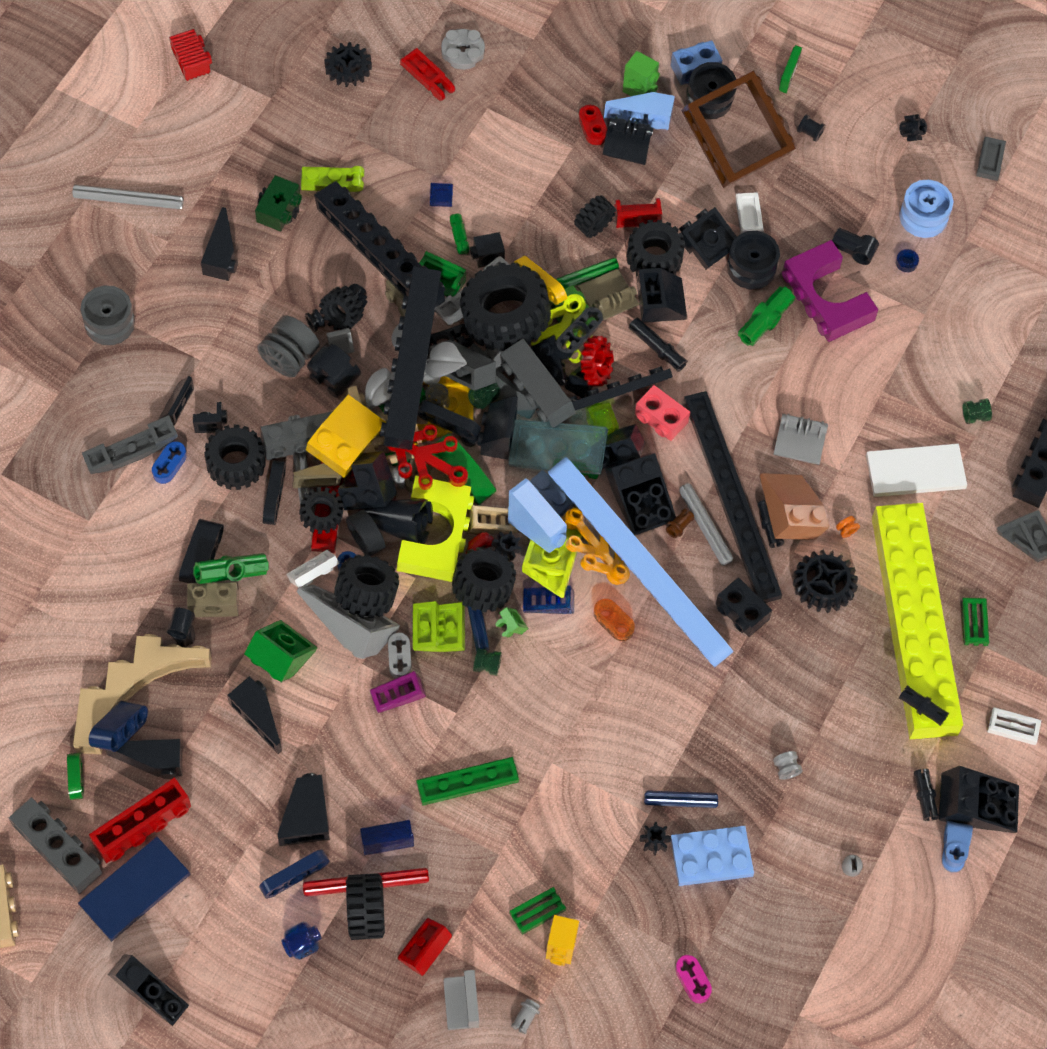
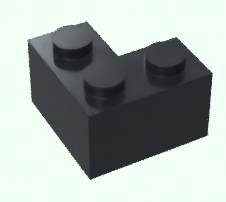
[337,451,397,510]

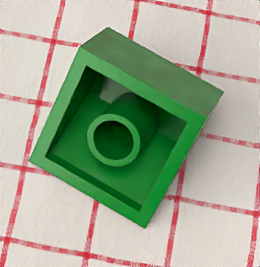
[244,620,318,683]

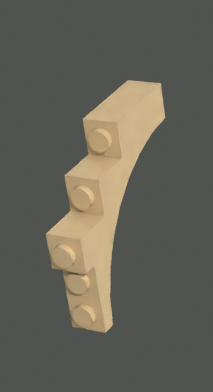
[73,634,212,754]

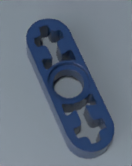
[259,849,330,899]

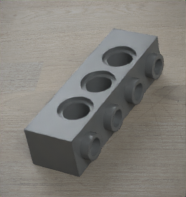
[8,797,102,894]

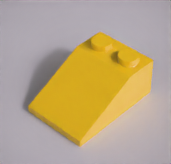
[306,394,387,478]

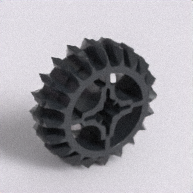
[793,549,858,614]

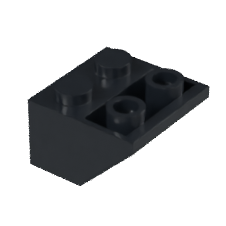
[637,268,687,323]

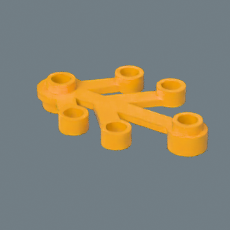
[562,508,630,585]

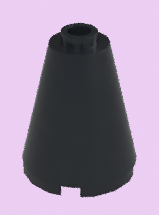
[365,498,433,544]

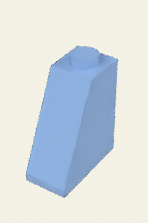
[508,478,567,553]

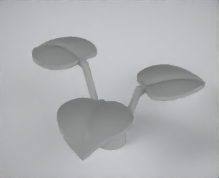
[365,324,467,409]

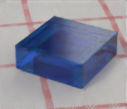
[430,183,453,207]

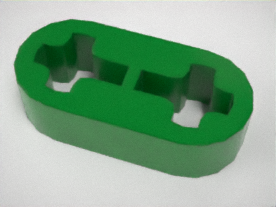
[67,753,84,800]

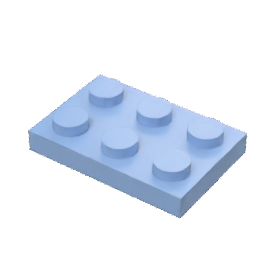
[671,826,754,886]

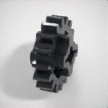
[324,42,372,87]

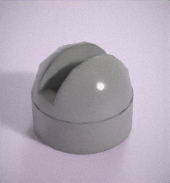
[842,855,863,877]

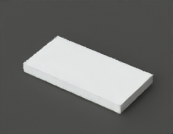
[866,444,967,497]

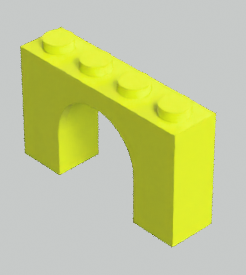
[396,476,474,582]

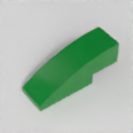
[432,432,496,506]

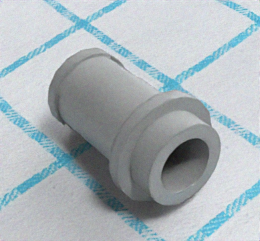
[511,998,540,1034]

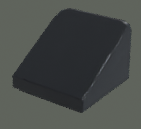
[565,366,593,398]

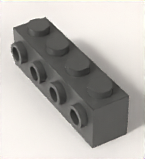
[500,339,576,428]
[261,411,333,460]

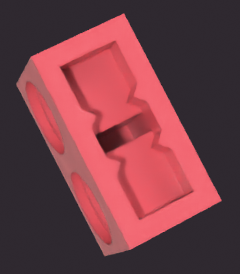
[635,385,690,441]

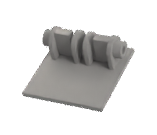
[773,414,828,465]

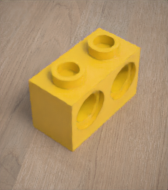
[546,915,579,966]

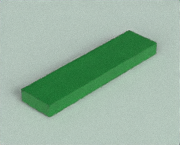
[416,757,519,806]

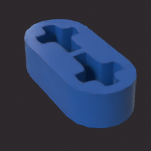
[152,441,187,484]

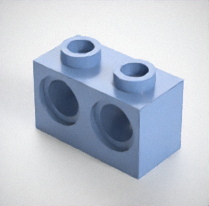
[671,40,723,85]

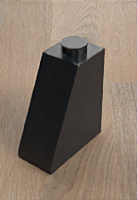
[277,773,330,846]

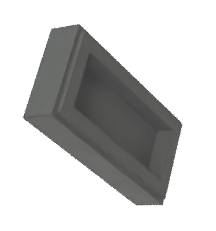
[976,136,1006,181]

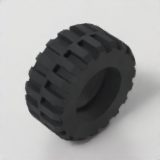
[460,263,551,351]

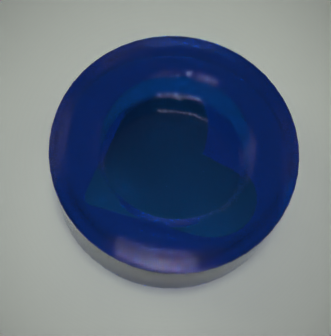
[896,249,919,273]

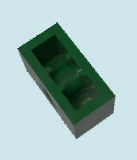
[255,175,302,232]

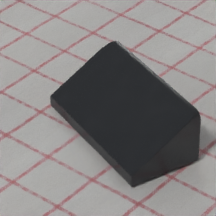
[159,376,194,425]

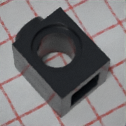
[470,232,505,268]

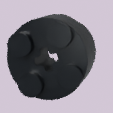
[307,343,361,398]

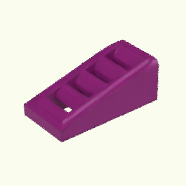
[370,671,426,713]

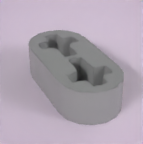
[388,633,411,679]

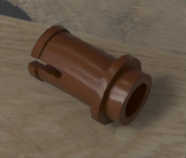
[666,508,694,538]

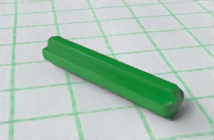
[556,257,619,289]

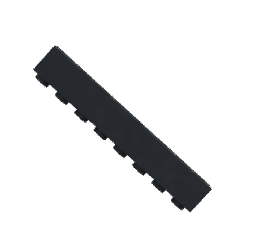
[380,266,441,450]

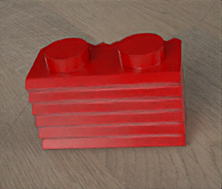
[169,29,212,81]

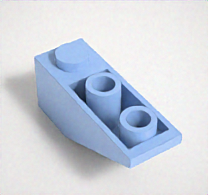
[604,92,675,130]

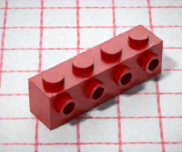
[89,777,191,864]

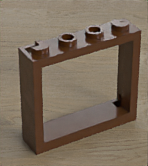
[681,71,796,188]

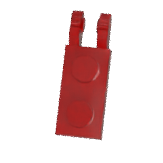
[400,48,456,101]

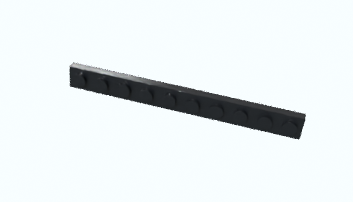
[684,391,782,603]

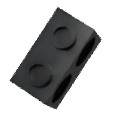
[716,577,772,637]

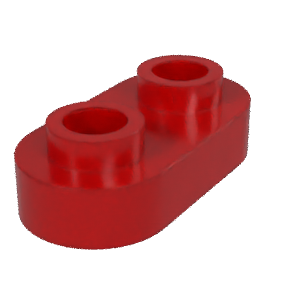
[579,105,607,145]

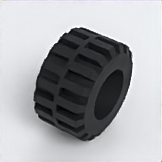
[627,219,685,276]
[204,424,266,490]
[452,547,516,612]
[334,555,400,618]
[346,873,385,940]

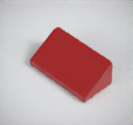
[397,917,452,976]

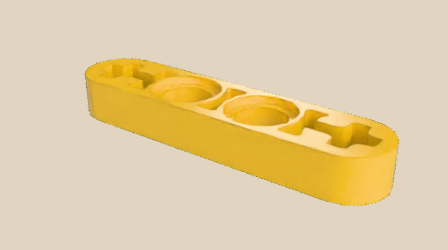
[514,255,567,305]

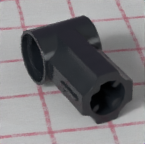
[832,227,879,265]
[167,607,196,648]

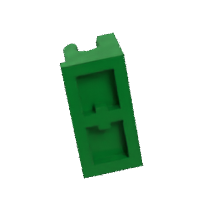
[419,251,466,297]

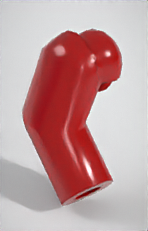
[466,532,494,554]

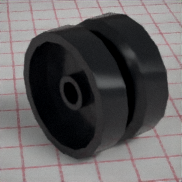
[686,62,737,119]
[727,231,780,290]

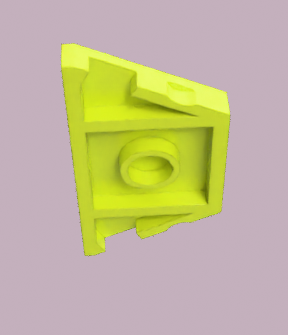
[522,528,582,598]

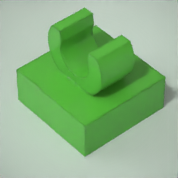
[495,607,529,638]

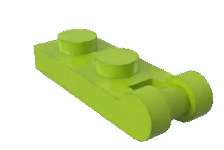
[301,166,365,192]

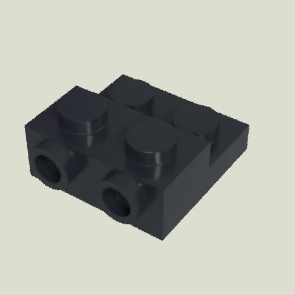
[679,207,737,270]

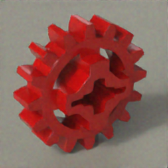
[580,336,614,386]

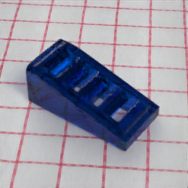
[523,585,575,614]

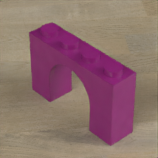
[782,240,879,342]

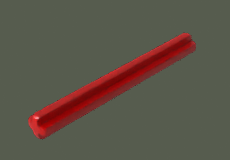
[303,868,429,897]

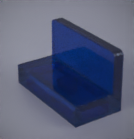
[360,820,414,856]

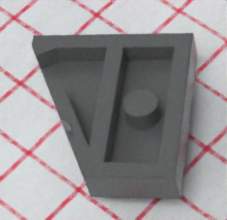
[997,510,1047,562]

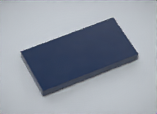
[78,837,191,942]

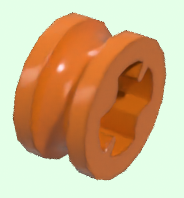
[836,516,860,538]

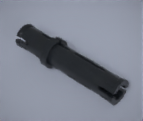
[628,317,688,372]

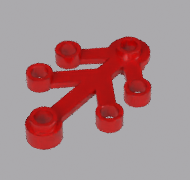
[387,425,468,490]

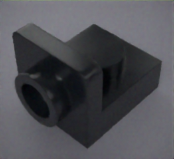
[193,402,228,433]

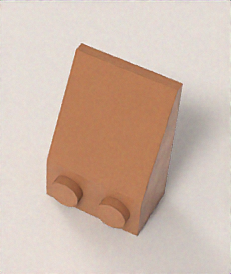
[760,473,829,540]

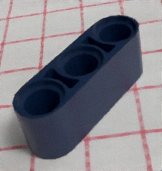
[89,701,148,752]

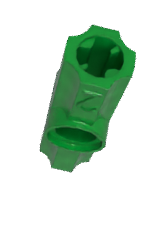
[738,286,795,346]
[193,553,269,584]

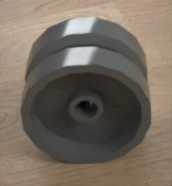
[80,285,135,345]

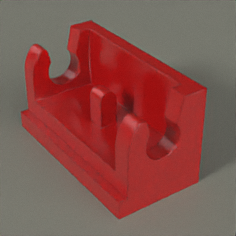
[614,198,662,228]

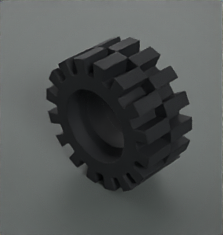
[574,195,616,238]
[319,286,364,330]
[299,487,344,534]

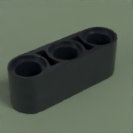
[179,519,224,583]

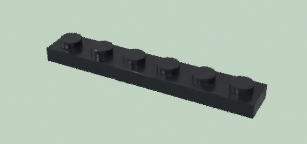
[537,366,673,422]

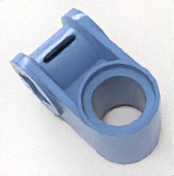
[942,821,973,872]

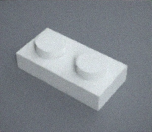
[286,550,339,588]

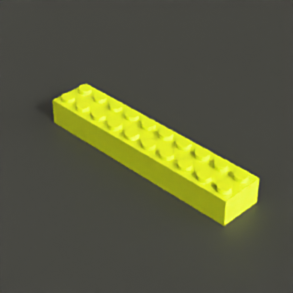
[872,503,963,739]

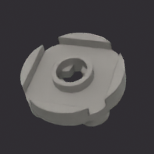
[441,29,485,70]

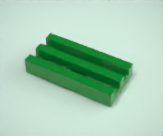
[961,598,989,646]
[509,887,566,935]

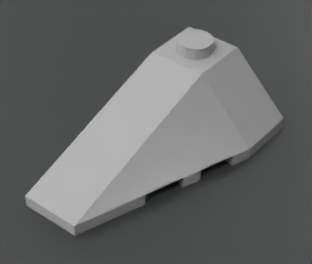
[297,585,400,659]

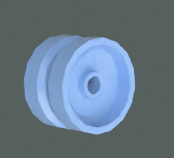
[899,179,954,238]

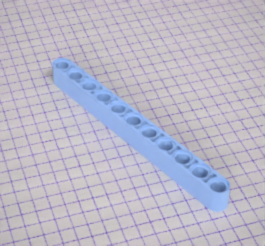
[547,456,733,667]

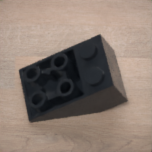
[605,453,676,536]
[939,766,1019,833]

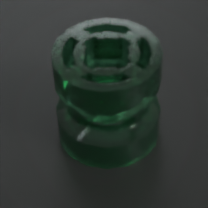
[468,383,500,409]
[962,398,992,424]
[473,648,502,676]

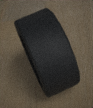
[346,509,386,557]

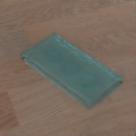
[508,420,608,475]

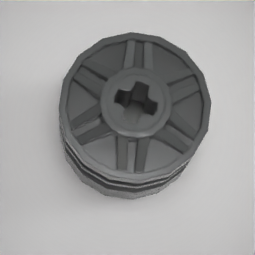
[257,315,320,377]

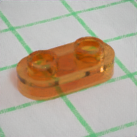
[593,599,635,641]

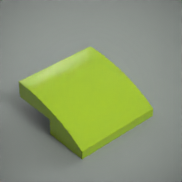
[413,601,465,652]

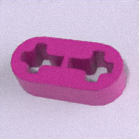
[675,955,712,1004]

